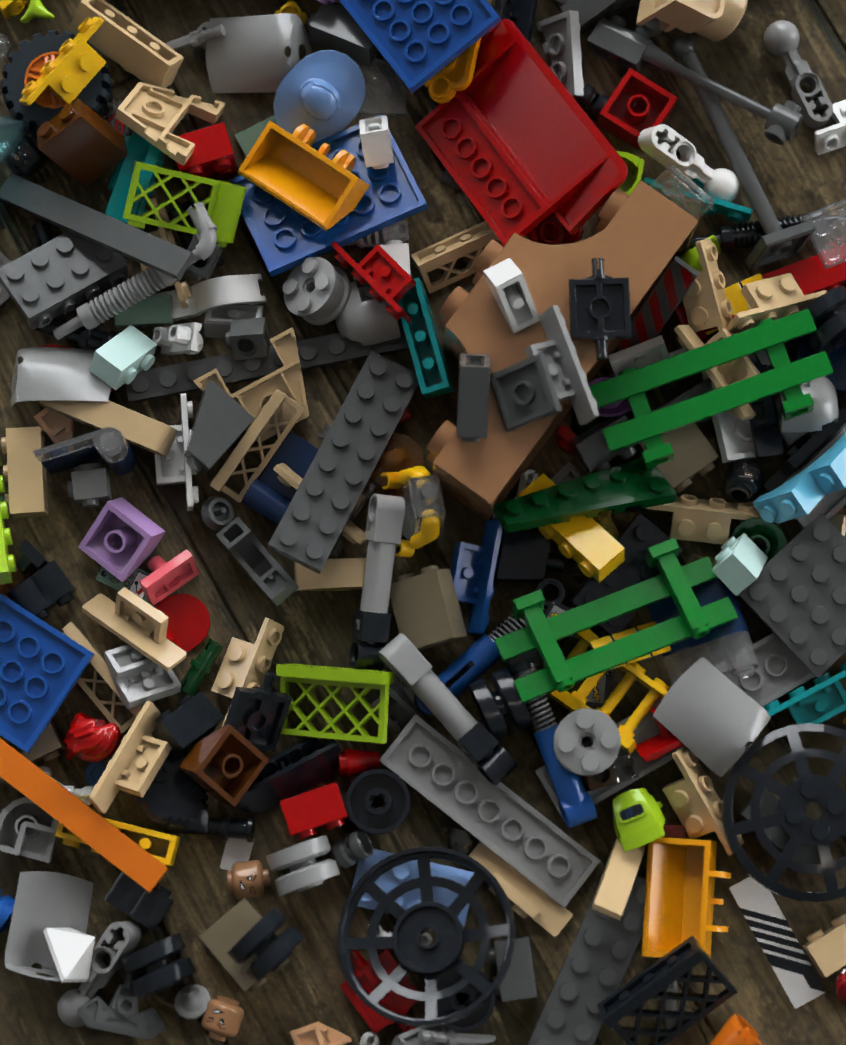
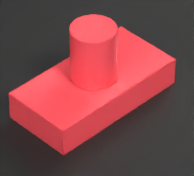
[139,549,200,606]

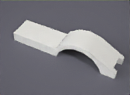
[142,274,267,327]

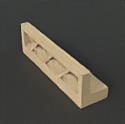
[410,221,529,294]
[210,389,306,503]
[62,622,143,735]

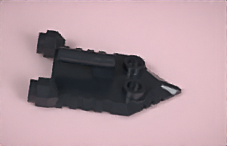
[102,735,208,833]

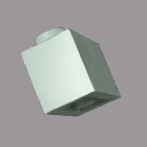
[89,325,157,391]
[712,533,768,596]

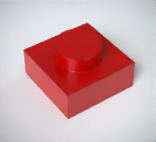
[555,424,577,456]

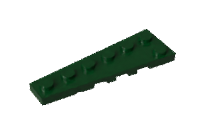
[493,458,677,533]

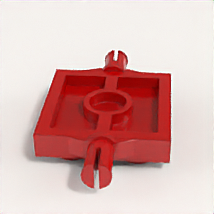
[339,949,418,1034]

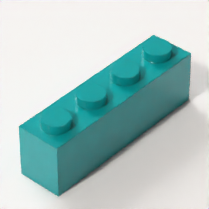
[397,277,454,400]

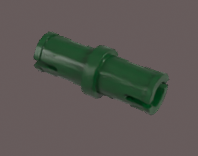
[181,637,224,697]

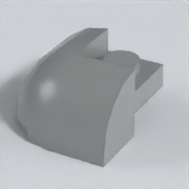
[335,281,401,346]
[779,377,839,432]
[0,797,58,863]

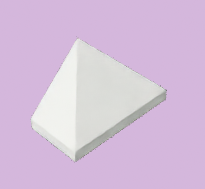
[43,928,95,983]

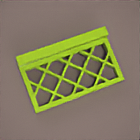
[276,663,395,744]

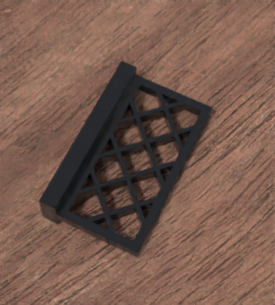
[597,935,738,1045]

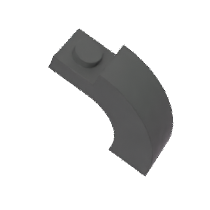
[216,517,299,606]

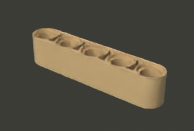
[39,400,178,457]

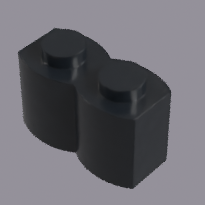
[7,560,77,621]
[104,872,174,931]

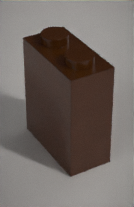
[36,98,128,187]

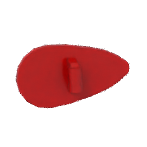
[155,593,210,653]

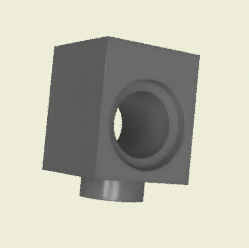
[185,235,224,281]
[225,317,270,360]

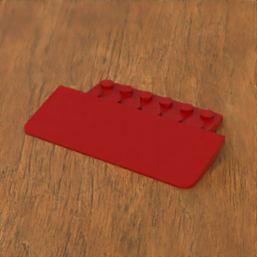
[414,19,628,246]

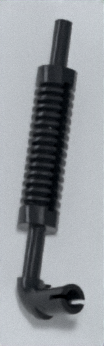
[688,211,846,251]

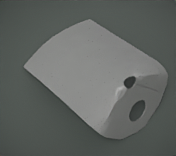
[206,13,312,93]
[10,346,111,407]
[652,657,771,777]
[4,871,94,981]

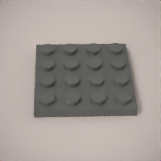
[738,513,846,678]

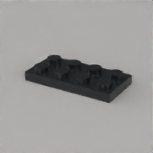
[569,513,683,635]

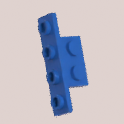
[451,519,505,634]

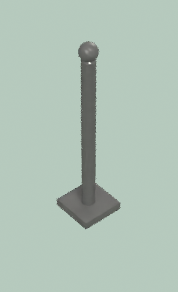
[672,37,816,270]

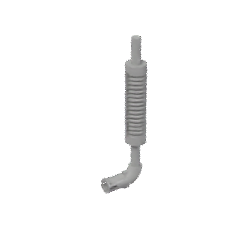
[53,202,217,340]

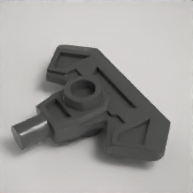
[78,973,165,1040]

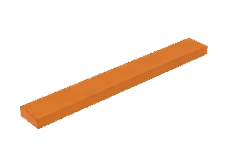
[0,738,169,893]

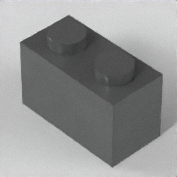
[489,936,537,1002]

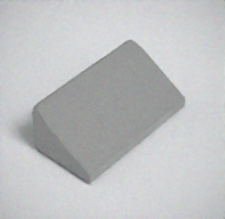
[204,304,264,339]

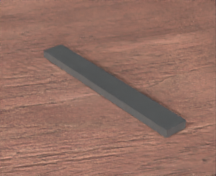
[0,173,195,281]

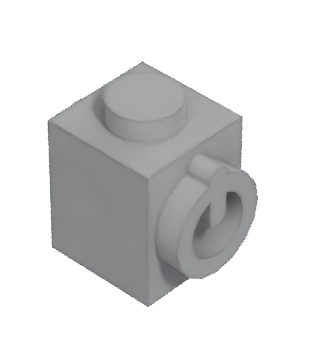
[67,463,112,508]

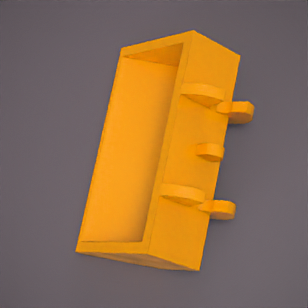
[238,120,370,231]
[641,837,731,958]

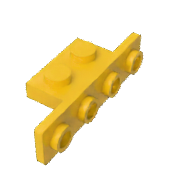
[19,17,107,106]

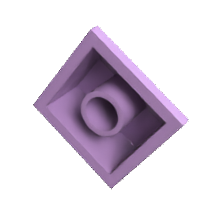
[78,497,166,582]

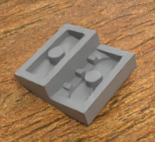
[104,644,182,709]

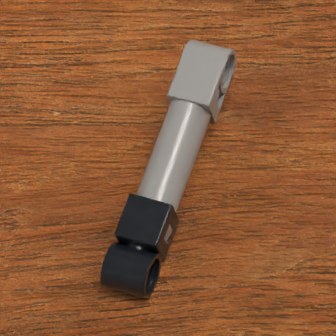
[349,494,405,671]
[378,633,518,786]

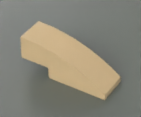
[294,558,366,591]
[592,838,645,920]

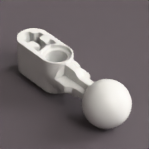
[638,124,740,202]

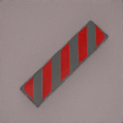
[617,256,700,350]

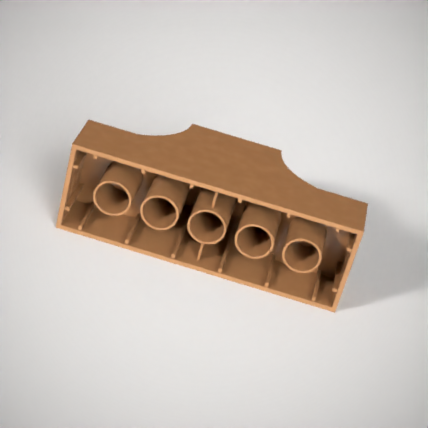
[426,181,699,521]

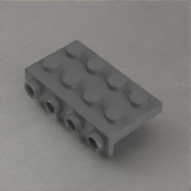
[0,231,128,330]

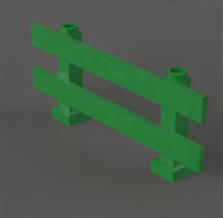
[589,308,834,470]
[494,538,738,704]

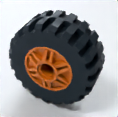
[1,30,113,138]

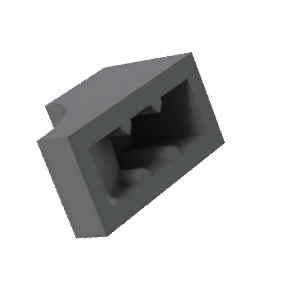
[363,669,427,734]

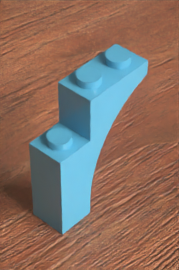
[752,432,846,524]

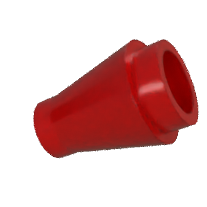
[337,748,380,777]

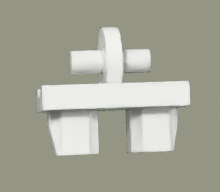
[152,322,203,356]

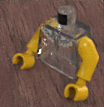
[380,466,446,558]

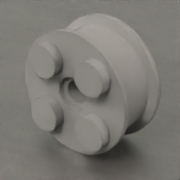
[283,257,351,326]
[553,709,621,776]

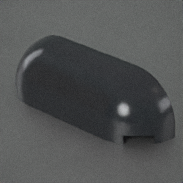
[237,737,342,813]

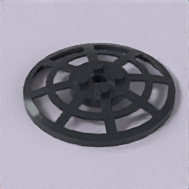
[722,723,846,902]
[337,847,516,1027]

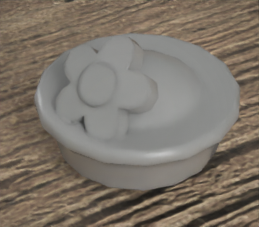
[174,984,211,1019]

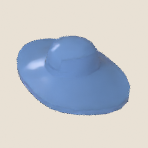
[273,50,366,143]

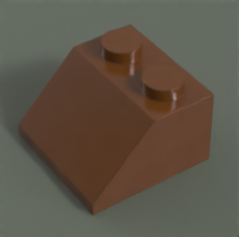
[179,724,269,807]

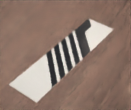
[729,877,826,1009]

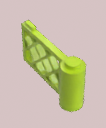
[123,161,247,247]

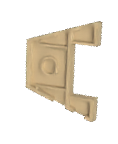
[115,82,226,166]
[193,327,310,442]

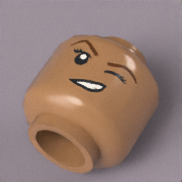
[227,860,271,900]
[201,995,244,1042]

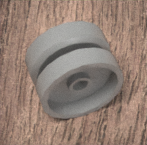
[266,835,340,896]

